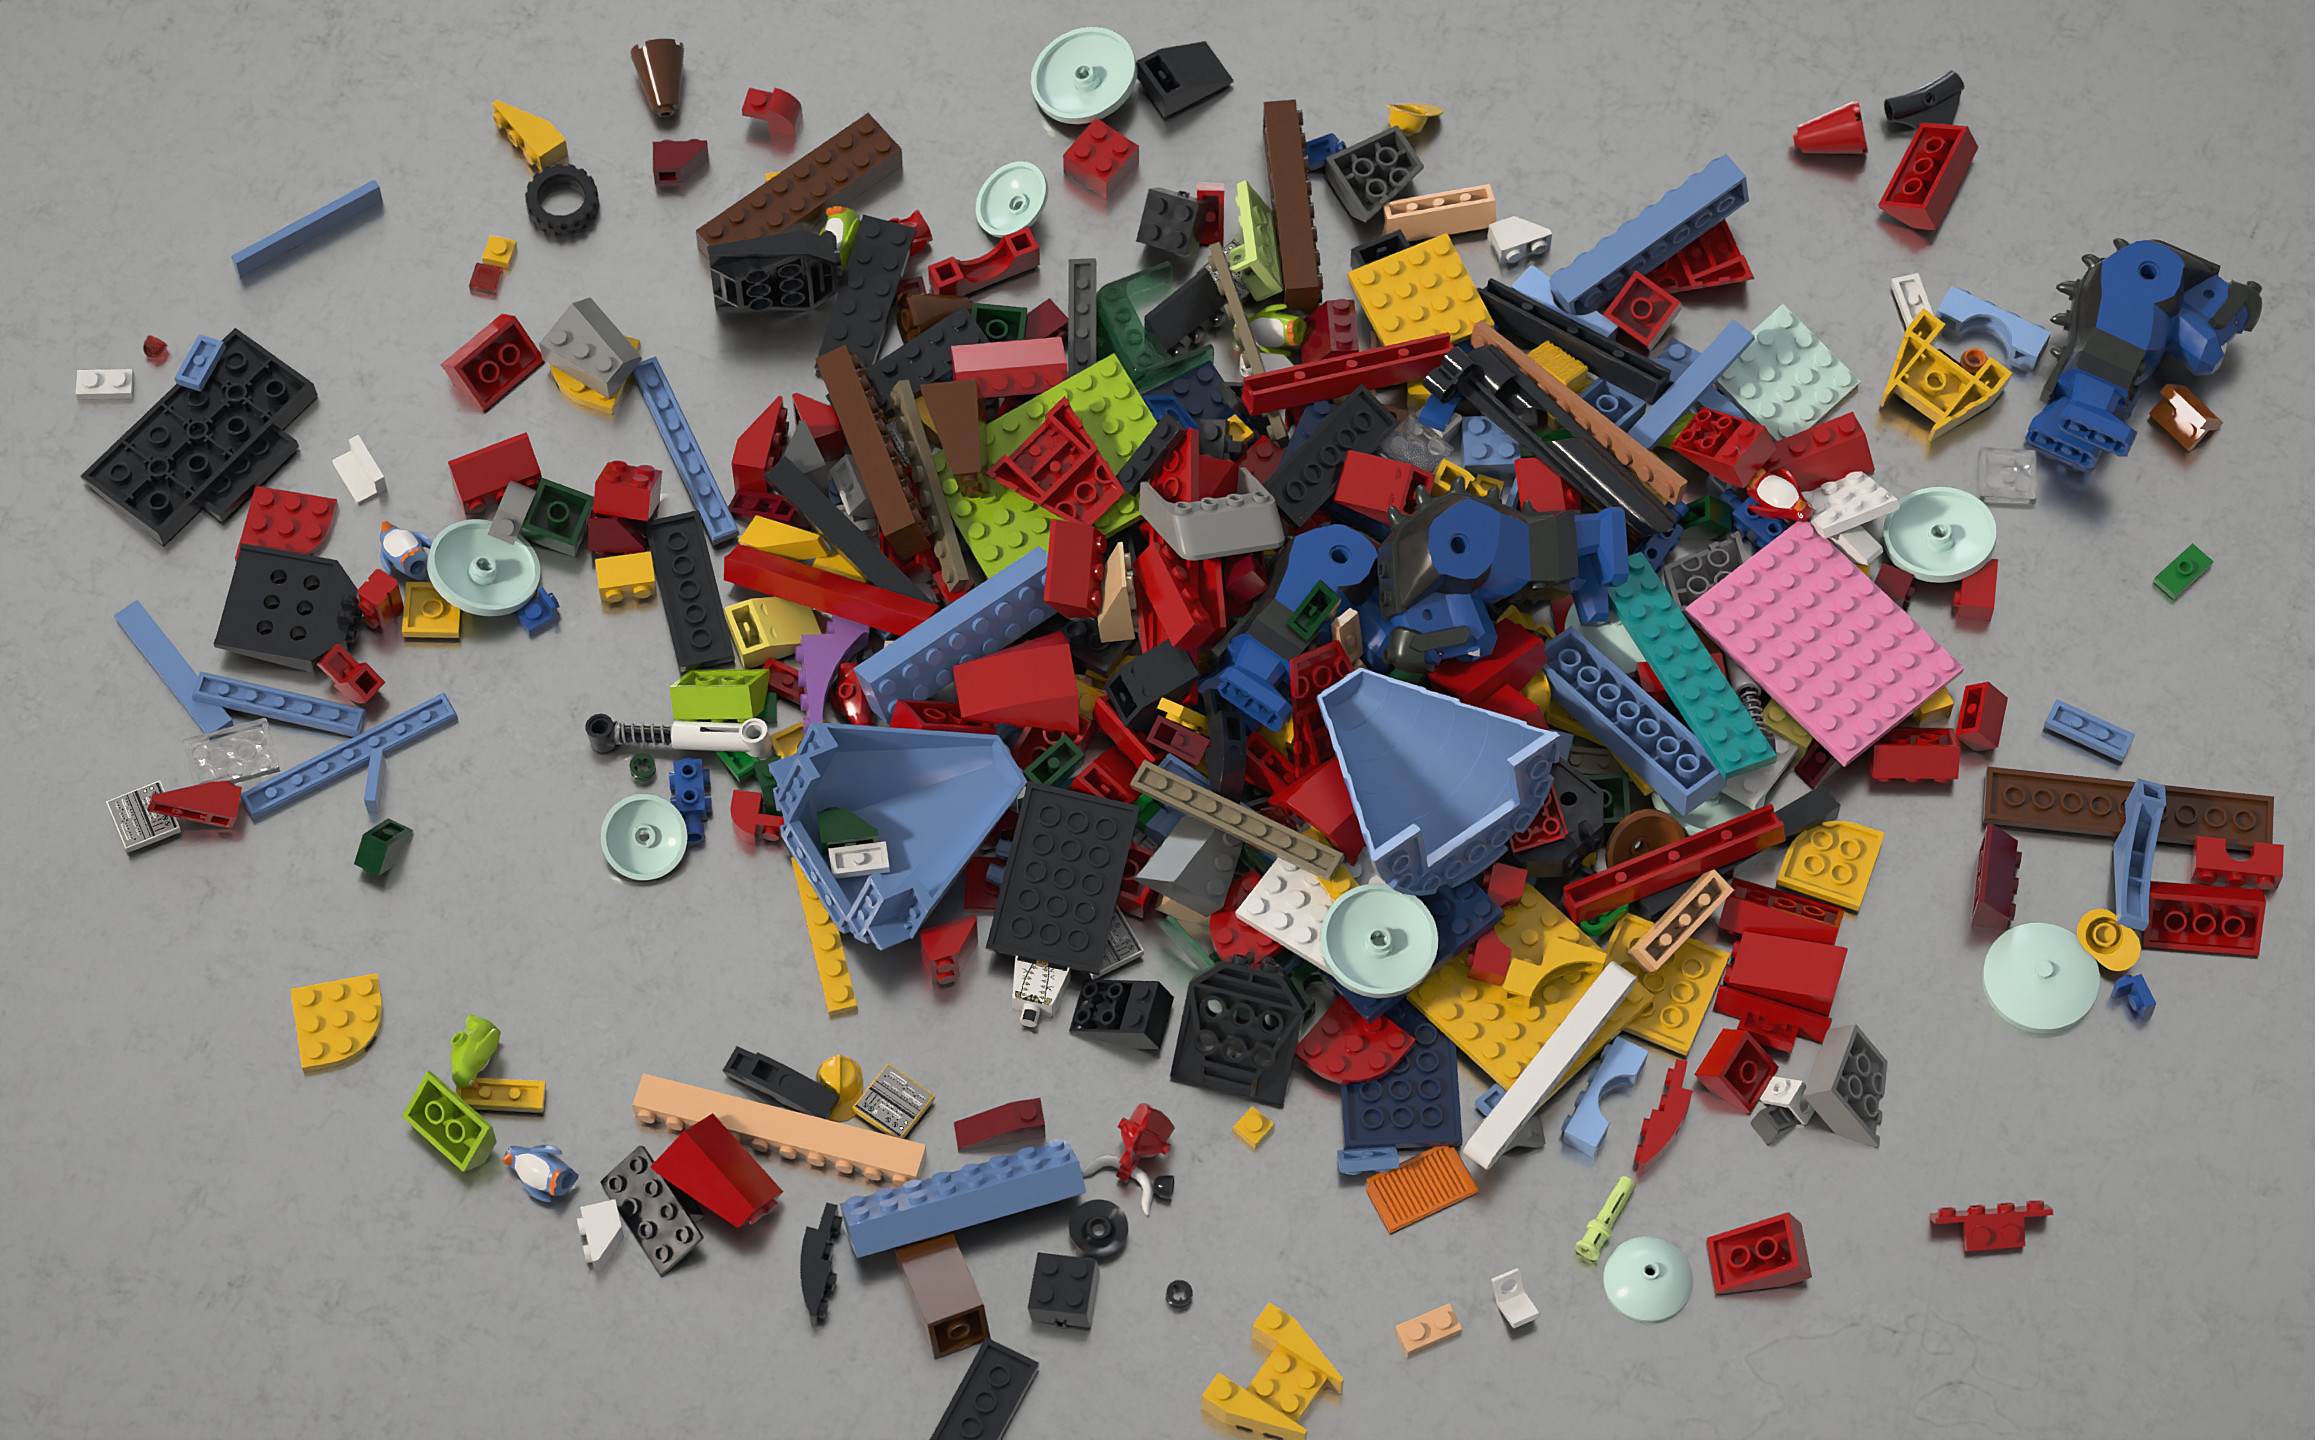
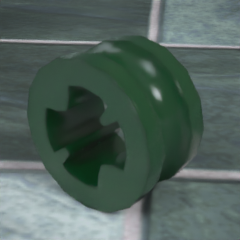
[629,753,656,783]

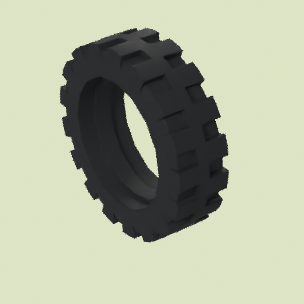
[525,164,599,236]

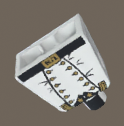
[1012,956,1071,1027]

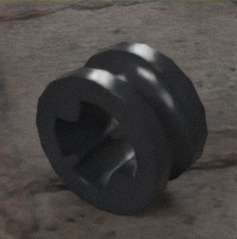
[1165,1280,1193,1310]

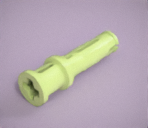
[1575,1176,1636,1260]

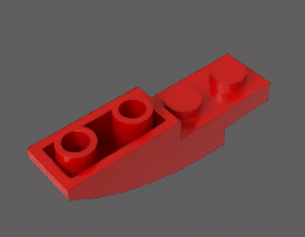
[1634,1059,1693,1174]

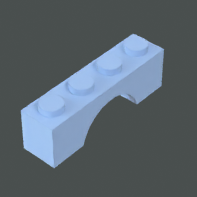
[1511,265,1618,341]
[1936,286,2051,371]
[1561,1036,1649,1158]

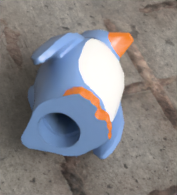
[380,520,432,581]
[502,1145,579,1202]

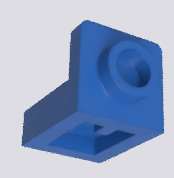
[1305,133,1347,171]
[515,587,560,636]
[2112,974,2156,1019]

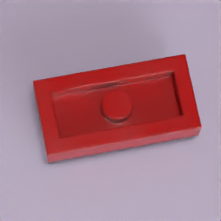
[762,657,804,705]

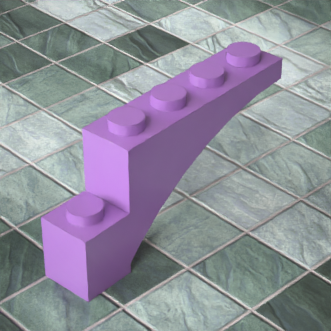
[795,615,869,735]

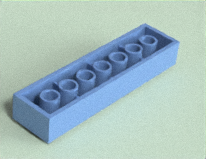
[1549,154,1749,315]
[853,546,1057,725]
[1541,626,1727,817]
[840,1139,1086,1258]

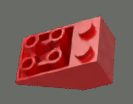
[731,396,789,493]
[1670,407,1776,488]
[1334,450,1436,527]
[1068,744,1143,804]
[1509,773,1568,853]

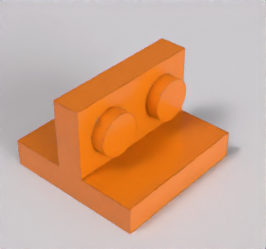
[2149,384,2224,451]

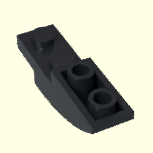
[1203,688,1247,805]
[722,1046,840,1120]
[800,1202,843,1327]

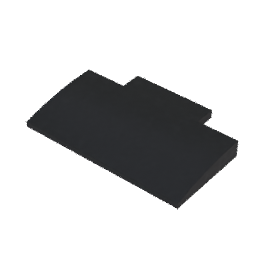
[80,328,318,545]

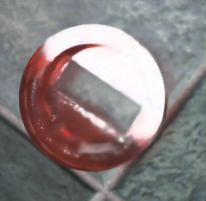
[143,335,167,359]

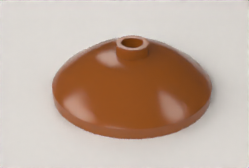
[1605,809,1686,869]

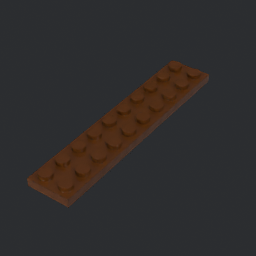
[1983,766,2274,851]

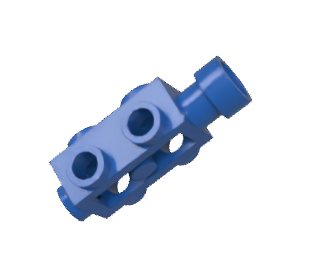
[1718,488,1790,553]
[1630,501,1689,573]
[669,757,712,843]

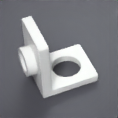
[1760,1076,1815,1125]
[1492,1268,1540,1328]

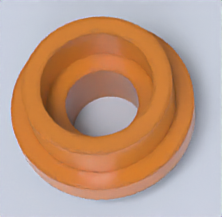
[1960,348,1988,375]

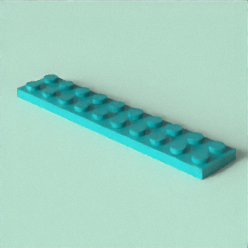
[1607,552,1777,780]

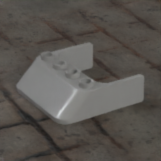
[1139,467,1285,560]

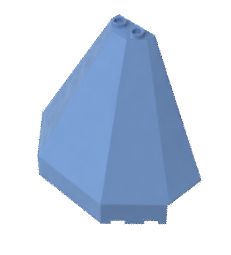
[768,722,1027,950]

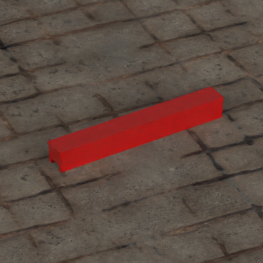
[1241,332,1454,416]
[724,544,939,636]
[1563,803,1786,925]

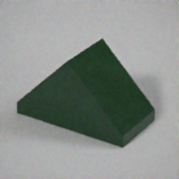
[1286,579,1342,641]

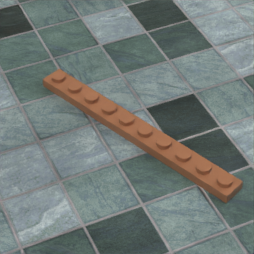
[1469,320,1688,505]

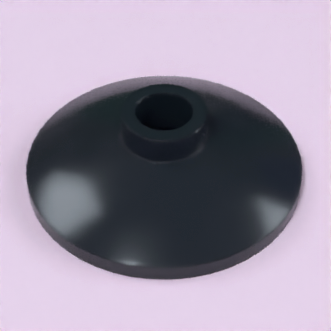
[1069,1199,1128,1256]

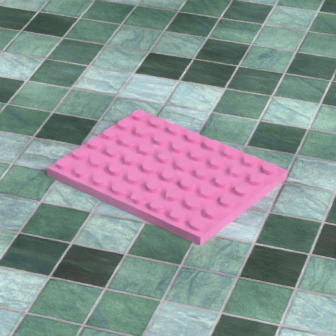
[1684,520,1964,767]

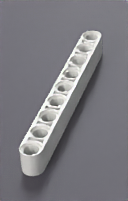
[1463,961,1637,1170]

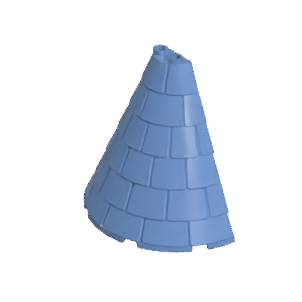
[1317,668,1560,896]

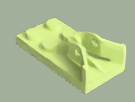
[1229,180,1283,301]

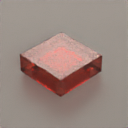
[469,262,504,296]

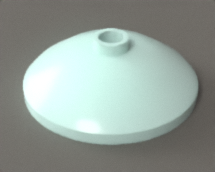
[976,162,1048,238]
[600,794,687,880]
[1603,1237,1693,1323]

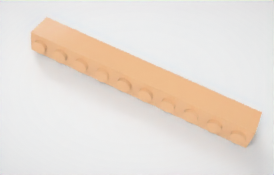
[633,1073,927,1187]

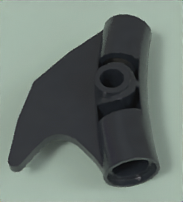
[1884,70,1965,130]

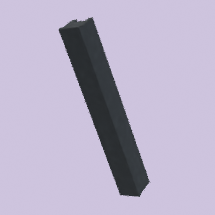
[1477,278,1671,405]
[762,456,941,613]
[1633,784,1841,923]

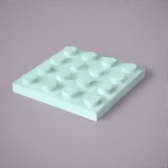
[1714,304,1861,442]

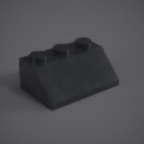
[1144,268,1227,365]

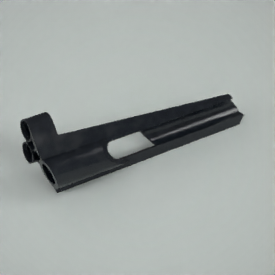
[1422,344,1678,539]

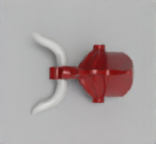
[1081,1103,1175,1215]

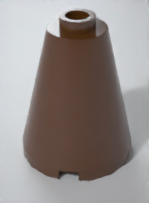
[630,38,684,117]
[896,292,973,342]

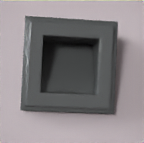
[1751,1105,1796,1144]

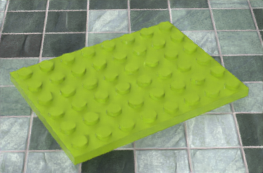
[932,353,1158,579]

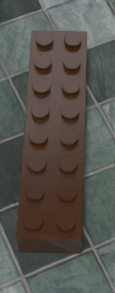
[1262,99,1323,316]
[696,113,903,259]
[815,344,932,561]

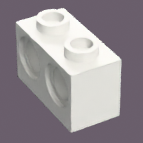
[829,454,876,519]

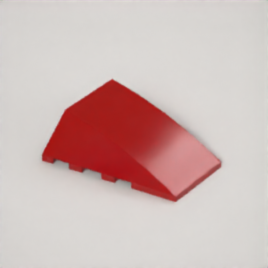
[1645,219,1754,293]
[985,396,1125,526]
[953,631,1079,735]
[1290,640,1355,778]
[1267,756,1366,867]

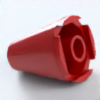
[1792,100,1868,154]

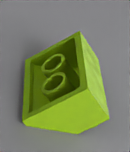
[669,669,770,723]
[402,1071,497,1172]

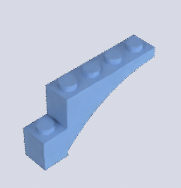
[2113,778,2166,931]

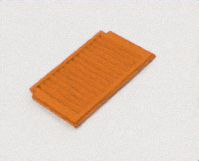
[1366,1146,1479,1234]

